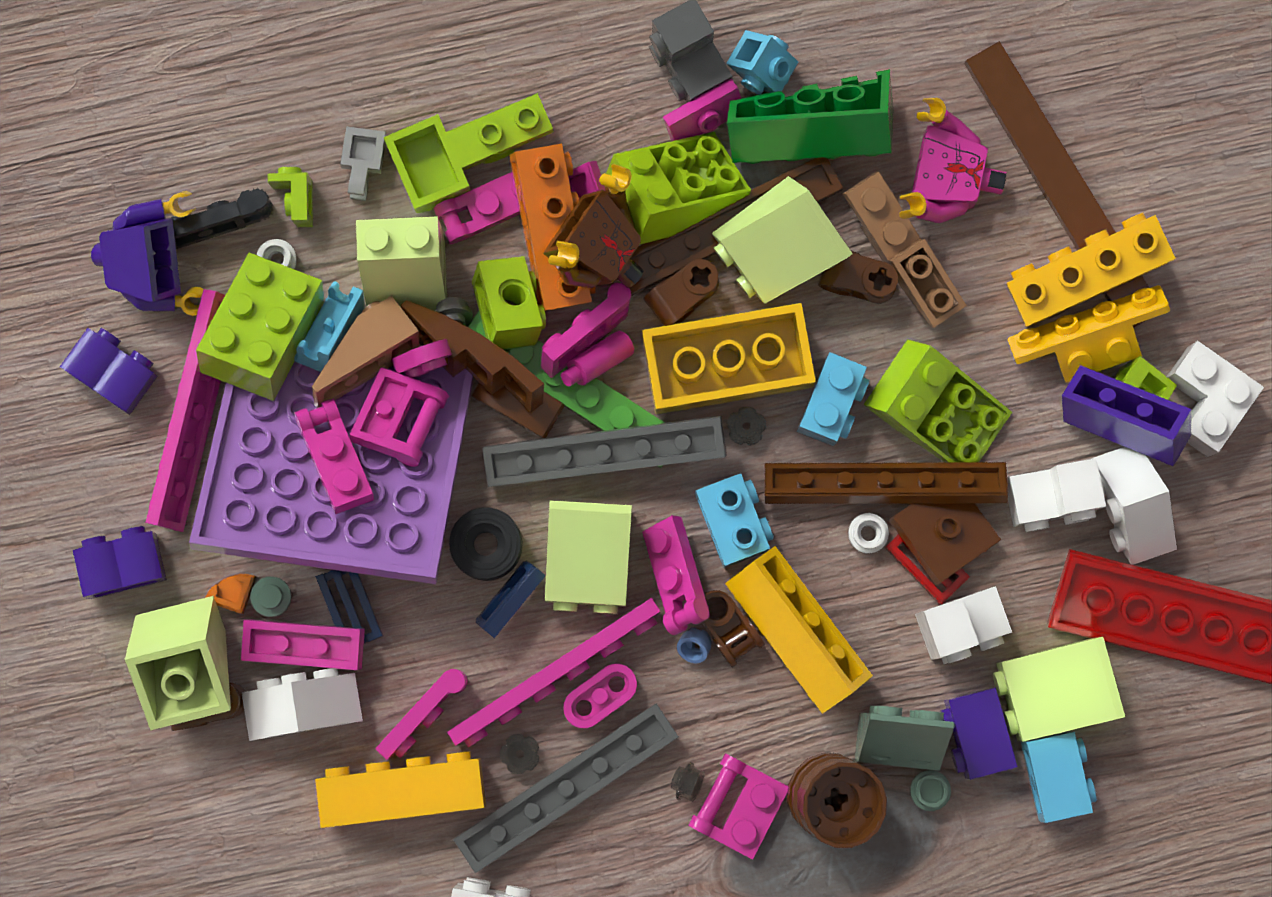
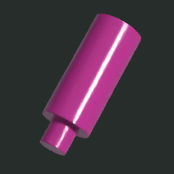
[560,330,634,387]

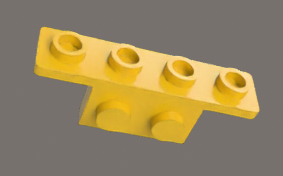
[1008,285,1170,383]

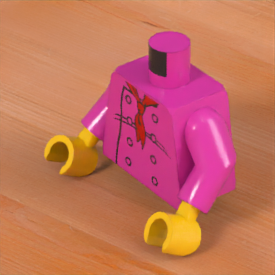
[899,98,1007,224]

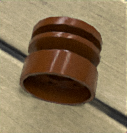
[787,753,887,848]

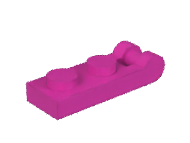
[433,172,520,244]
[541,283,631,379]
[294,398,374,514]
[642,515,709,635]
[375,669,468,760]

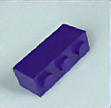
[1062,365,1192,466]

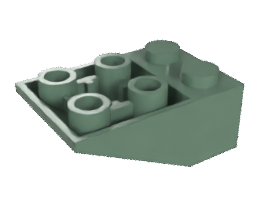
[855,706,954,771]

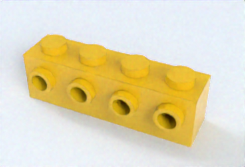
[1006,212,1176,328]
[725,546,873,714]
[315,751,486,828]

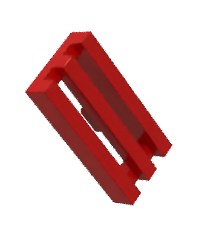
[884,534,970,605]

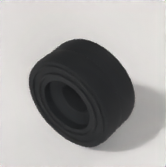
[449,507,523,581]

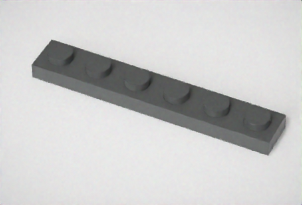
[482,416,727,487]
[453,703,679,873]

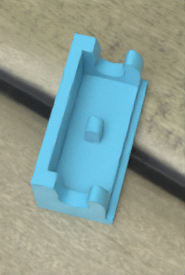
[294,281,365,372]

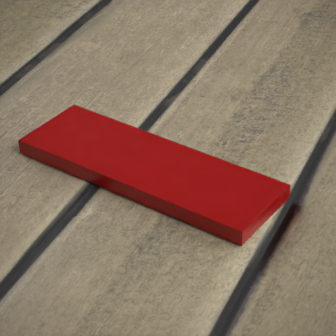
[1047,549,1272,684]

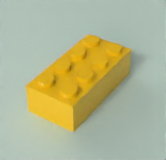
[642,303,816,414]

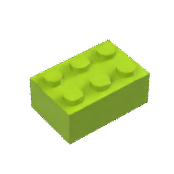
[196,252,325,401]

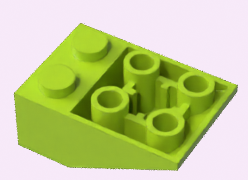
[606,132,751,245]
[863,339,1012,462]

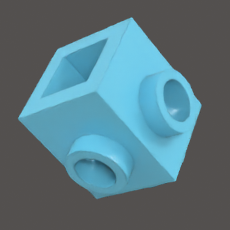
[726,30,798,95]

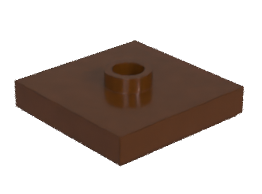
[889,503,1001,586]

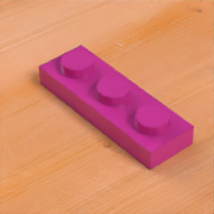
[241,619,365,670]

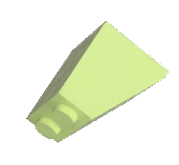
[712,176,852,303]
[356,216,447,311]
[545,500,632,614]
[125,596,231,730]
[993,637,1125,742]

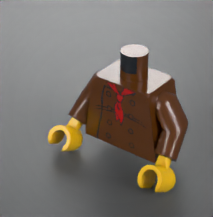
[543,164,644,288]

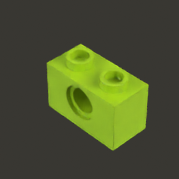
[472,256,546,349]

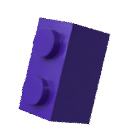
[940,688,1018,780]

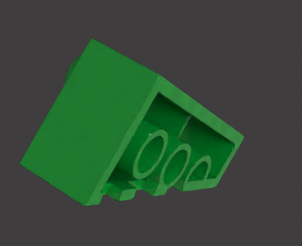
[727,69,894,164]

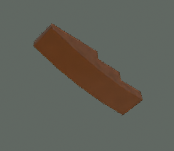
[401,300,544,412]

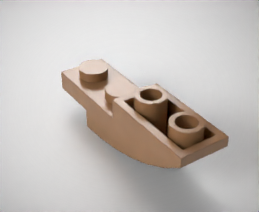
[843,172,967,328]

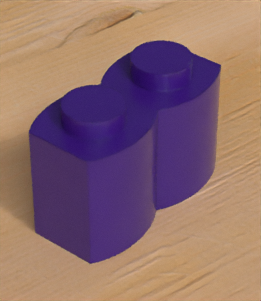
[60,327,158,415]
[73,526,167,599]

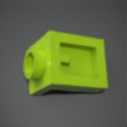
[267,167,313,227]

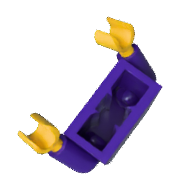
[91,191,203,316]

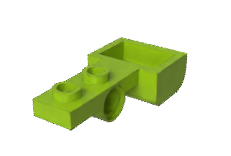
[383,93,554,213]

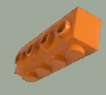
[509,143,595,311]

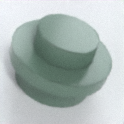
[251,576,292,617]
[910,770,951,811]

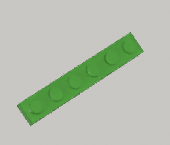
[468,311,665,469]

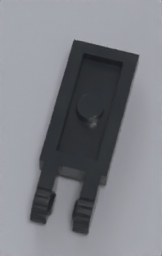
[171,188,273,249]

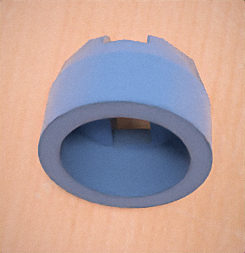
[677,628,712,663]

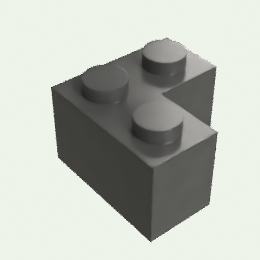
[649,0,732,103]

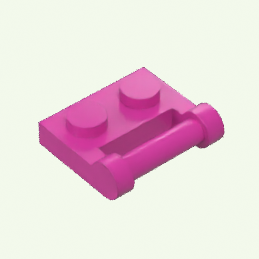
[350,367,449,467]
[688,753,788,860]

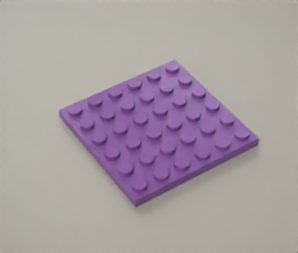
[189,362,474,584]

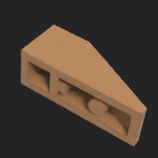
[312,296,419,408]

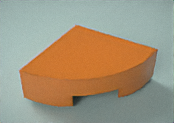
[205,574,257,614]

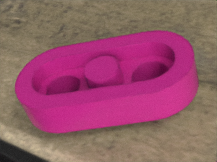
[392,339,452,378]
[564,664,637,728]

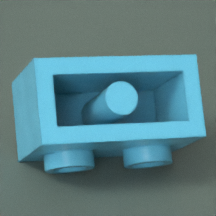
[797,352,870,446]
[695,473,774,568]
[1021,732,1097,823]

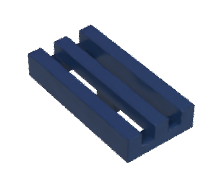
[476,560,546,639]
[315,570,383,644]

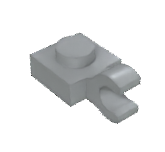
[340,126,387,201]

